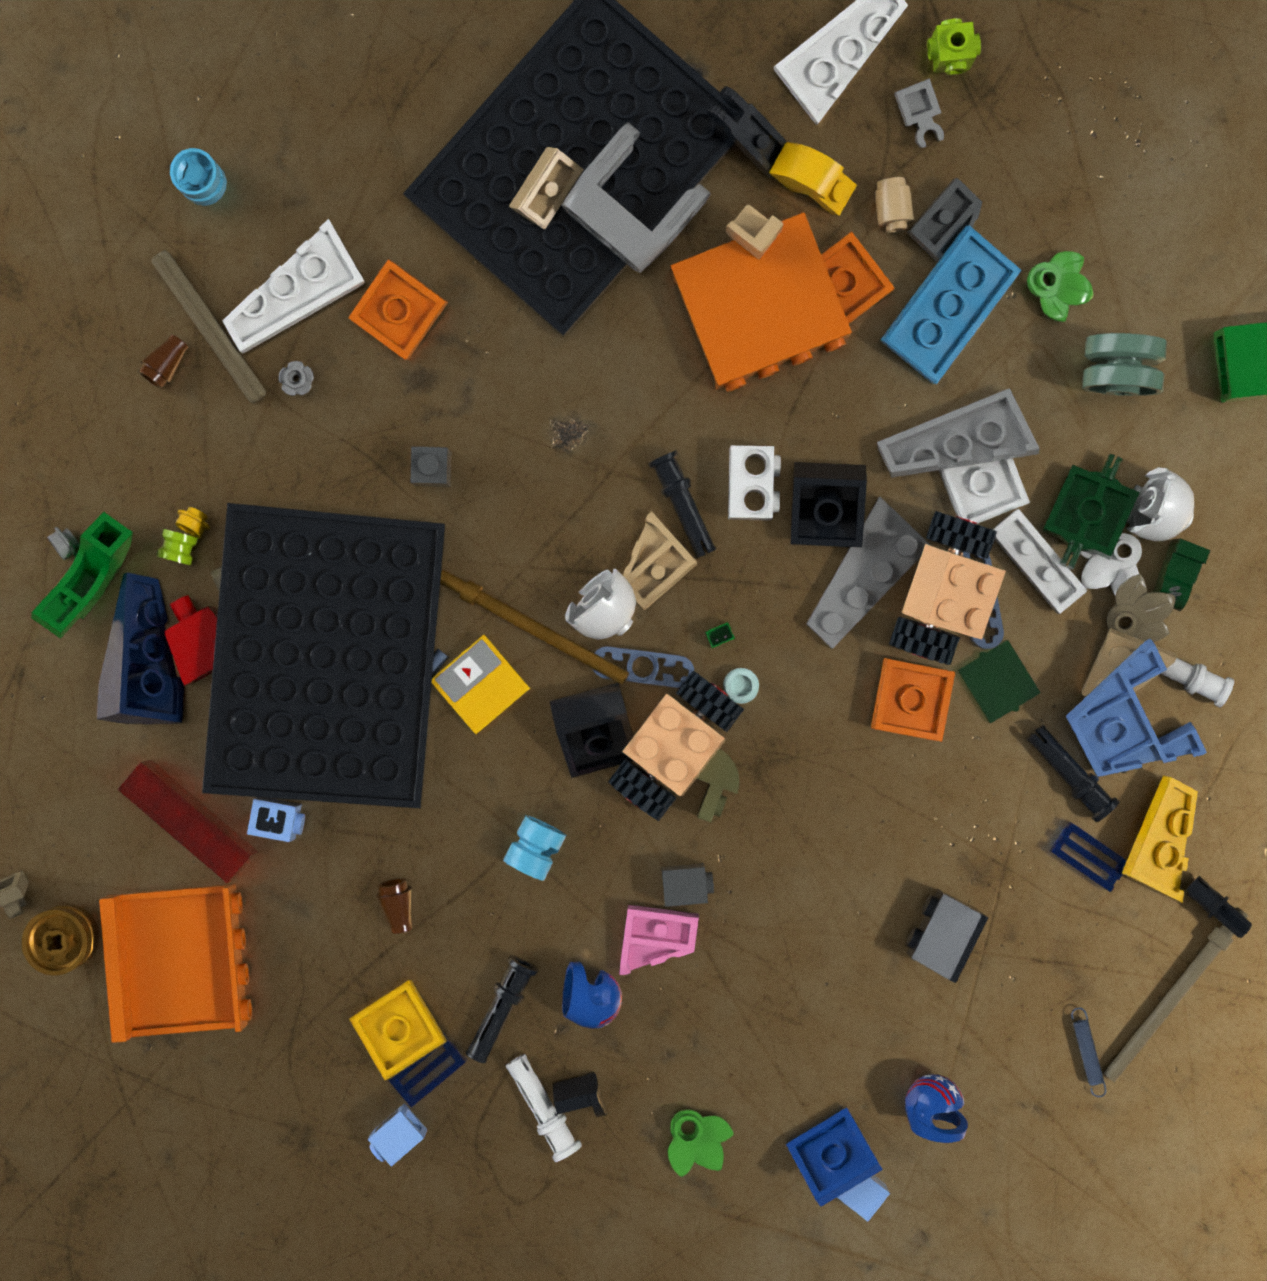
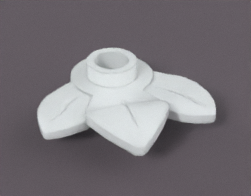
[1080,533,1142,596]

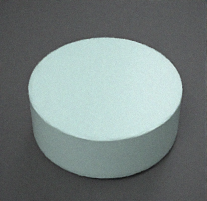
[723,668,759,704]

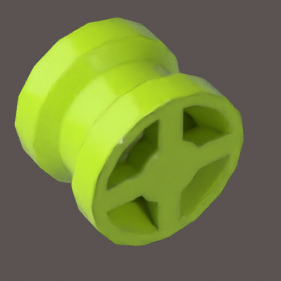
[156,528,199,565]

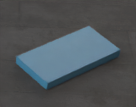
[880,225,1022,384]

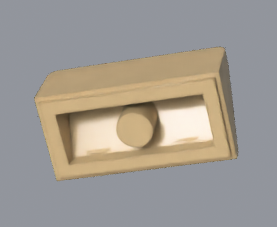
[509,147,584,230]

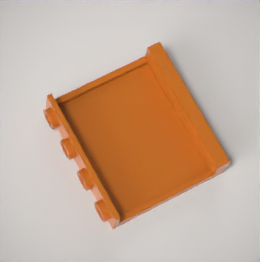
[670,212,852,392]
[99,884,252,1043]

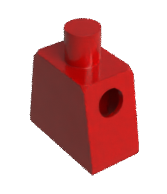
[165,595,218,686]

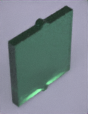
[957,640,1041,723]

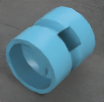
[170,148,227,206]
[503,815,567,881]

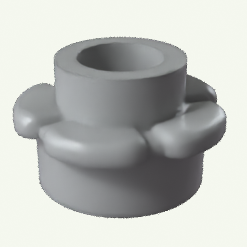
[278,361,314,396]
[47,527,80,560]

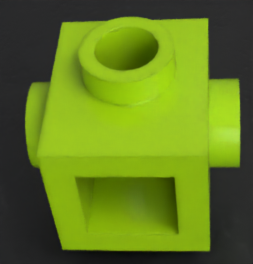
[927,18,981,75]

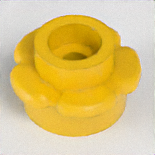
[175,507,210,538]

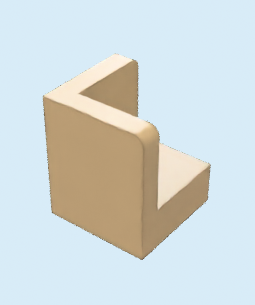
[725,205,784,259]

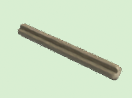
[152,250,266,403]

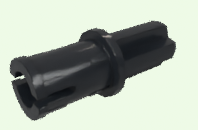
[1184,875,1252,938]

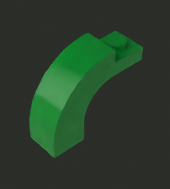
[31,511,133,639]

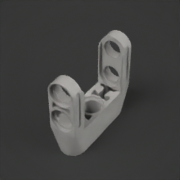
[562,122,711,273]

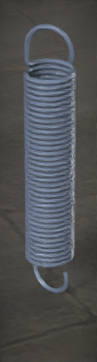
[1071,1007,1106,1097]

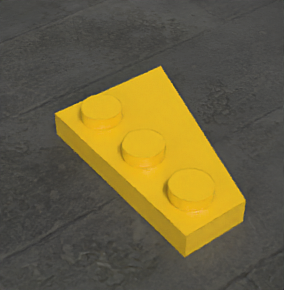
[1121,776,1198,903]

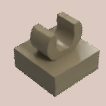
[0,871,29,919]

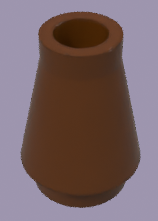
[138,334,189,389]
[377,878,413,934]

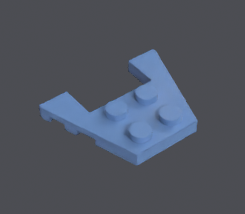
[1066,639,1207,777]

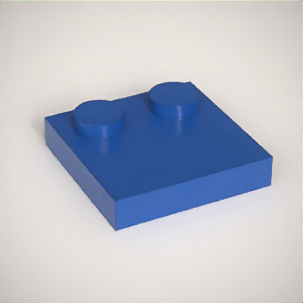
[786,1107,883,1207]

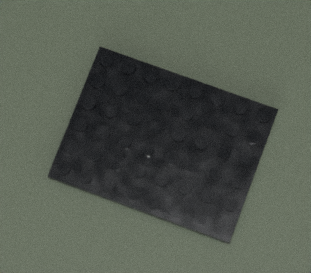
[403,0,738,337]
[202,503,445,809]

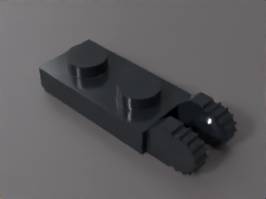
[707,86,787,179]

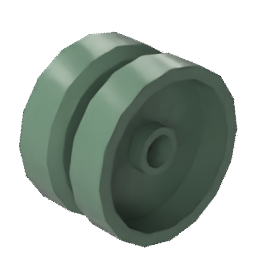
[1082,333,1167,396]

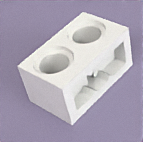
[728,445,781,521]

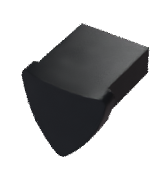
[552,1072,607,1117]

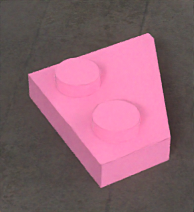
[619,905,699,975]

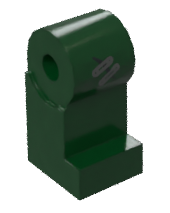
[1153,538,1211,611]

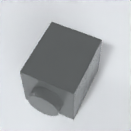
[410,446,452,487]
[662,863,714,907]

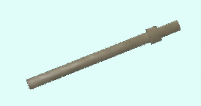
[1103,907,1249,1083]

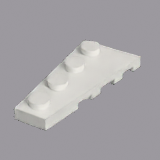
[773,0,908,125]
[222,219,365,354]

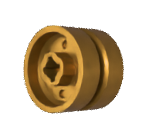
[22,904,99,976]

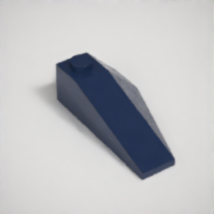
[97,573,184,724]

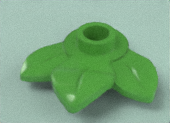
[1027,251,1094,322]
[668,1109,734,1177]

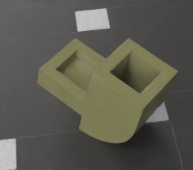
[696,748,739,823]

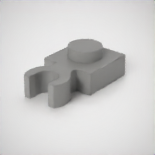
[894,78,944,148]

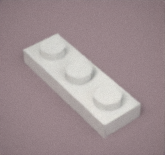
[992,509,1087,614]

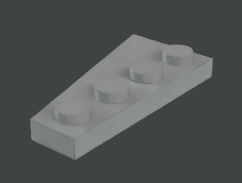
[877,388,1040,478]
[806,496,931,649]

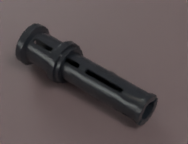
[648,450,717,559]
[1026,724,1120,822]
[465,955,538,1063]

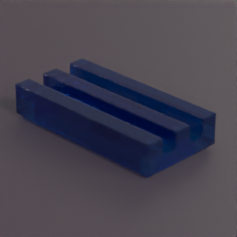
[1049,822,1127,892]
[388,1033,467,1108]

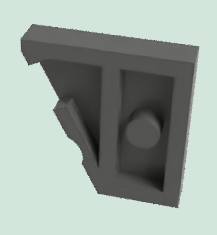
[906,178,983,263]

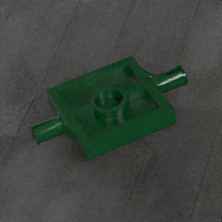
[1043,454,1140,569]

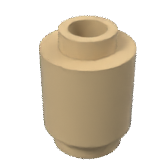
[874,177,914,233]

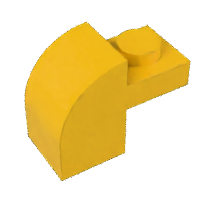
[769,142,857,216]

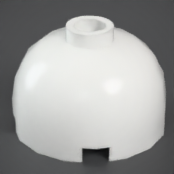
[1127,467,1195,541]
[565,568,636,640]

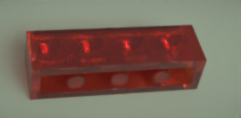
[117,760,259,883]

